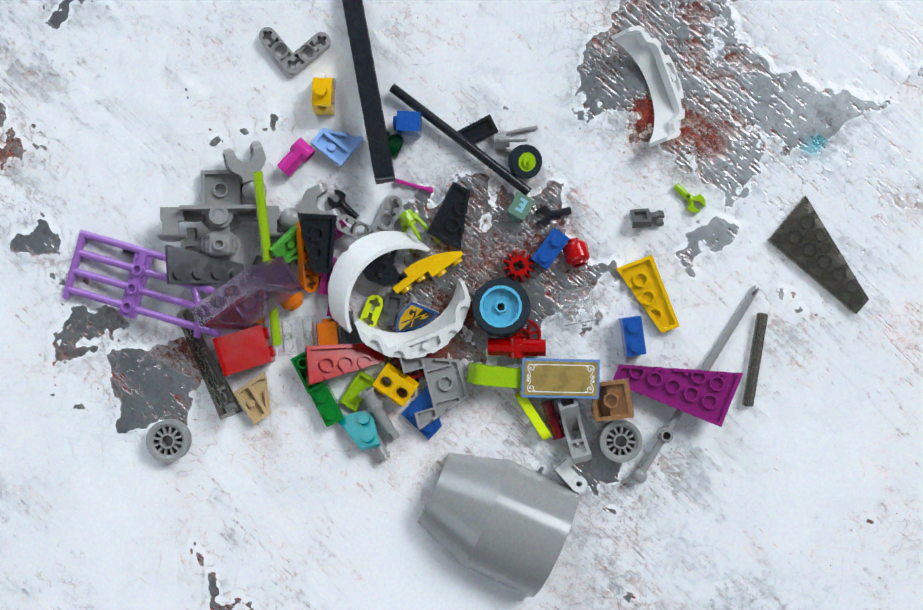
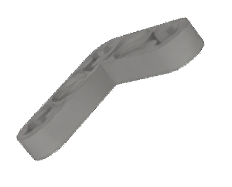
[259,27,331,75]
[336,195,402,239]

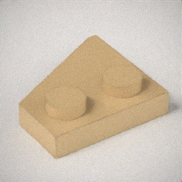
[233,372,271,425]

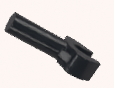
[327,190,360,219]
[535,206,572,226]

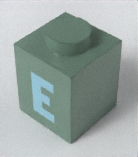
[506,191,535,223]

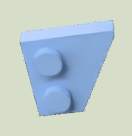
[311,128,364,168]

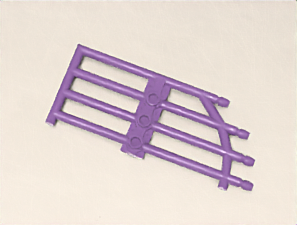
[62,229,221,338]

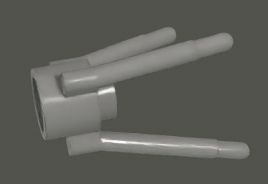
[494,126,538,154]

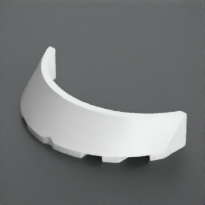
[611,26,685,147]
[327,231,430,333]
[353,278,471,359]

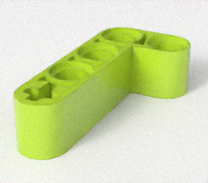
[467,363,521,389]

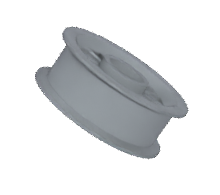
[146,419,192,462]
[598,419,642,463]

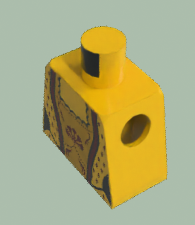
[312,77,336,115]

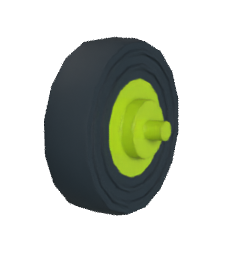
[508,144,542,179]

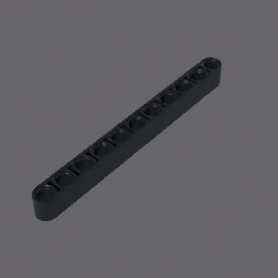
[342,0,396,185]

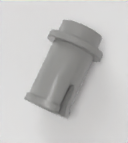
[373,437,390,463]

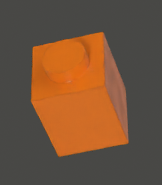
[317,318,340,345]

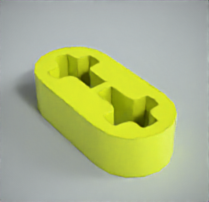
[360,295,384,328]

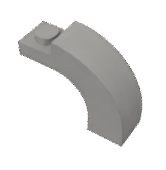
[556,398,592,464]

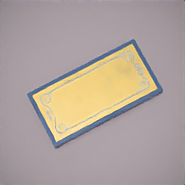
[521,358,600,399]

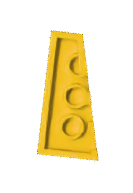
[616,255,680,333]

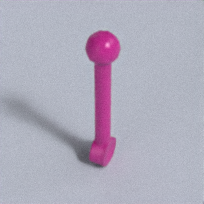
[395,178,434,194]

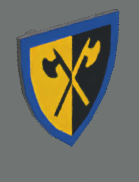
[395,296,440,333]

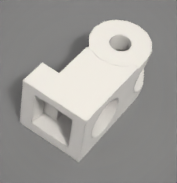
[554,455,587,493]

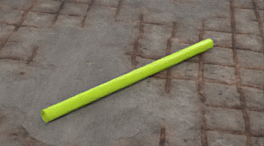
[253,171,282,346]

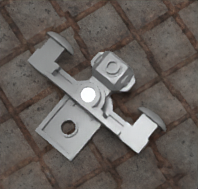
[156,170,284,257]

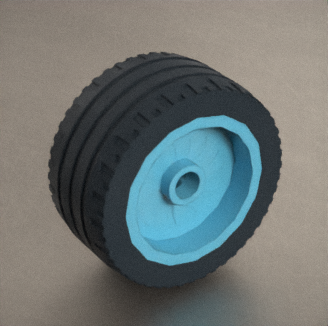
[472,278,531,337]

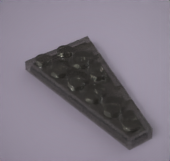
[767,196,869,314]
[176,309,243,420]

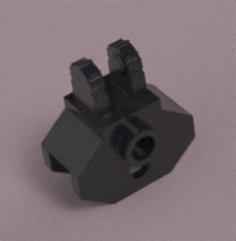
[362,250,400,286]

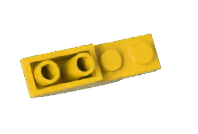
[393,251,464,294]

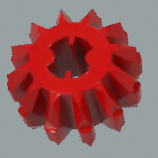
[502,250,535,282]

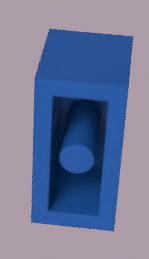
[393,110,422,137]
[530,227,570,270]
[619,315,646,357]

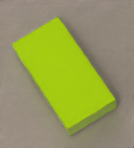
[340,370,376,412]

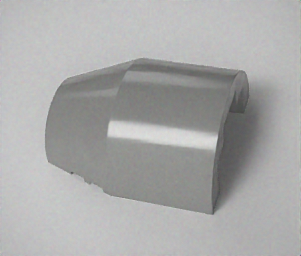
[417,453,579,597]

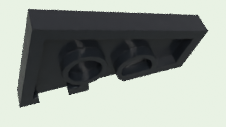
[426,181,470,250]
[297,213,337,273]

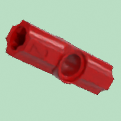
[487,336,546,358]

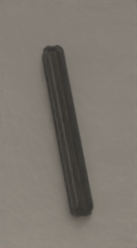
[742,312,768,407]

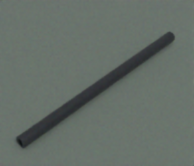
[389,83,532,196]

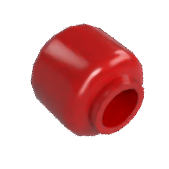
[563,238,590,268]

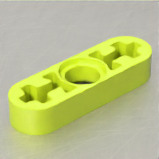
[514,390,552,441]

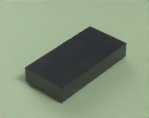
[458,114,499,144]

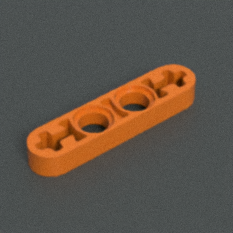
[296,221,319,293]

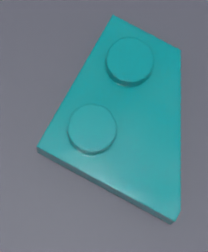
[338,409,381,451]

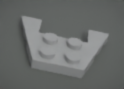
[399,357,469,430]

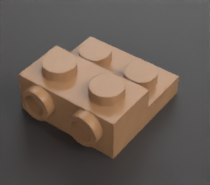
[591,378,634,422]

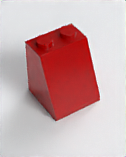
[212,324,277,376]

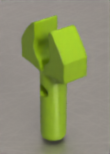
[673,183,706,213]

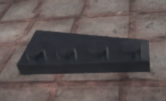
[165,244,245,285]

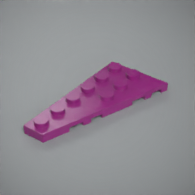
[613,364,743,427]

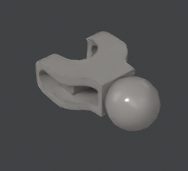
[222,140,267,203]
[279,183,341,231]

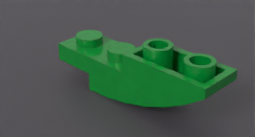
[290,351,345,427]

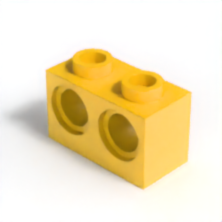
[372,362,420,407]

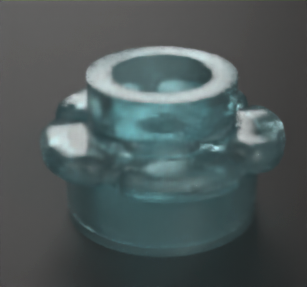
[811,132,829,149]

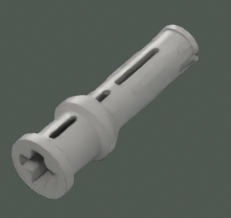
[358,386,400,442]

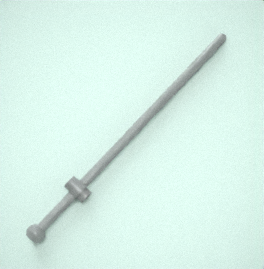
[632,285,759,483]

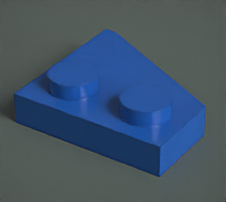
[401,386,442,440]

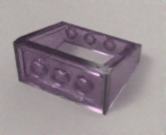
[190,256,303,330]

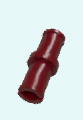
[541,400,565,440]

